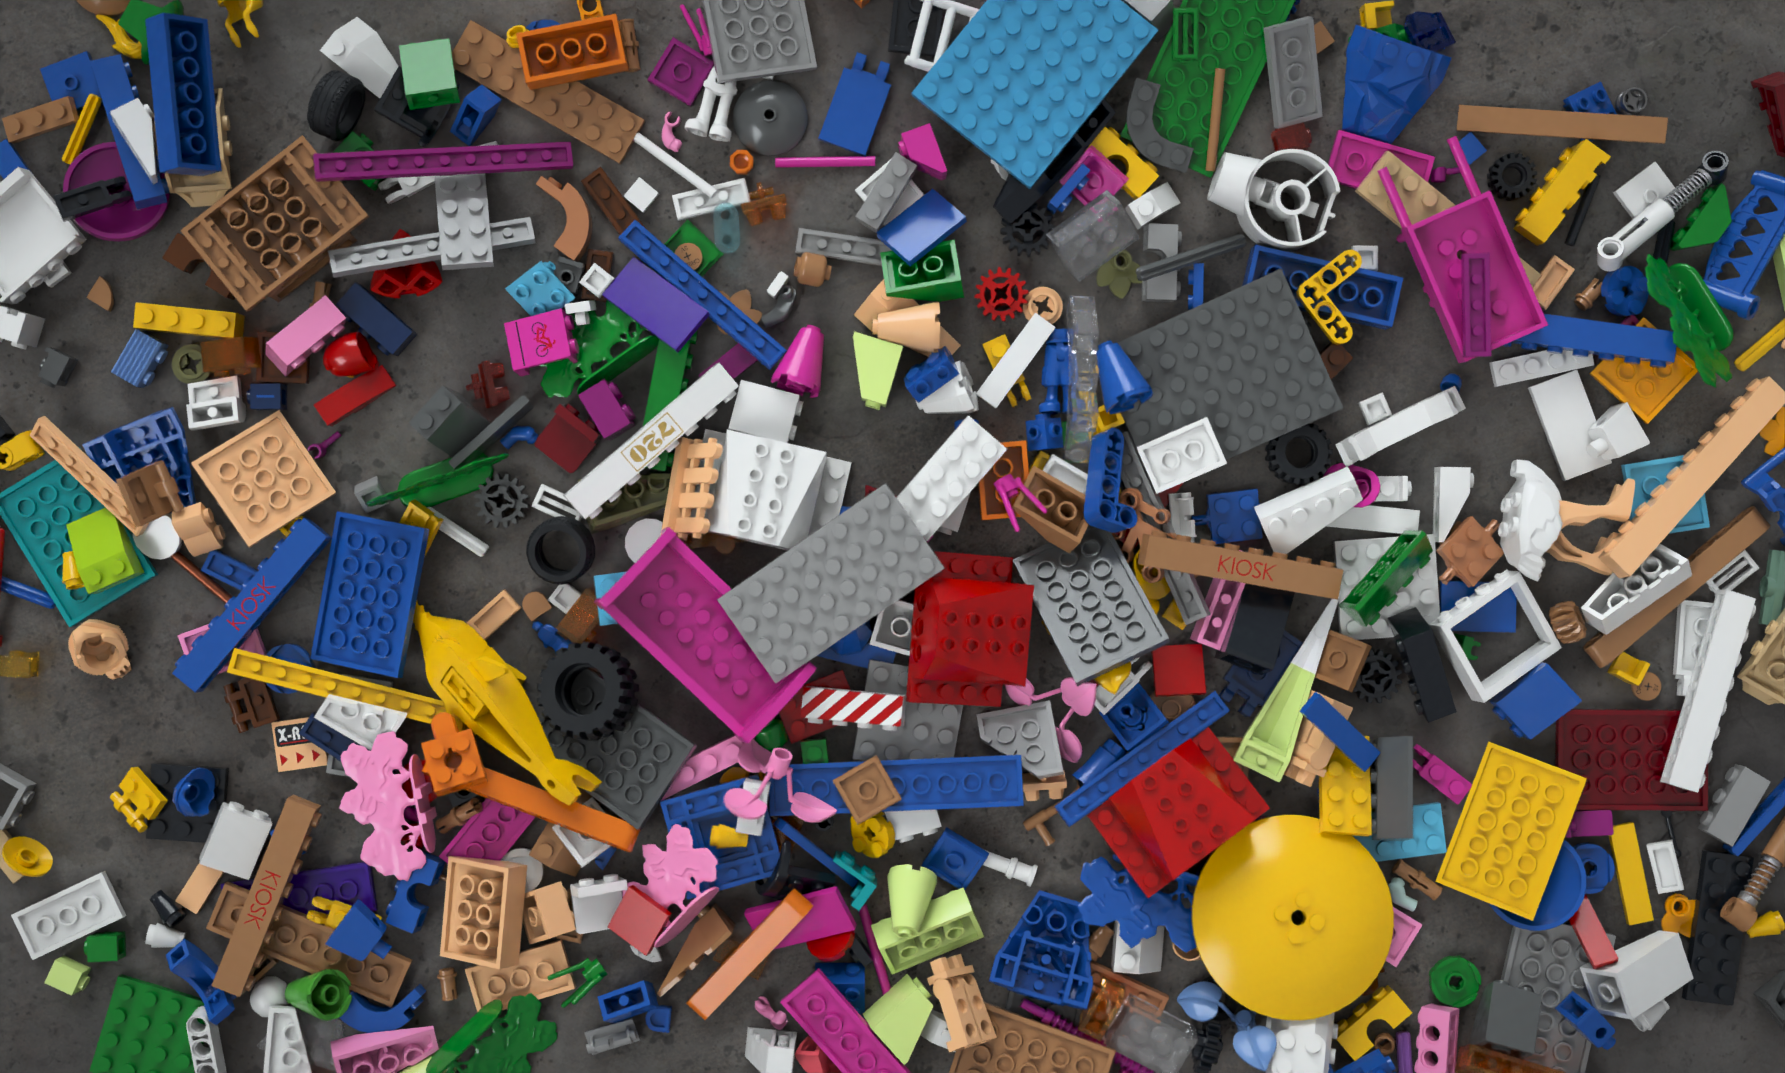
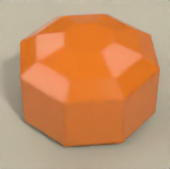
[730,150,754,175]

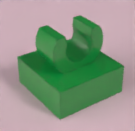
[1454,633,1481,660]

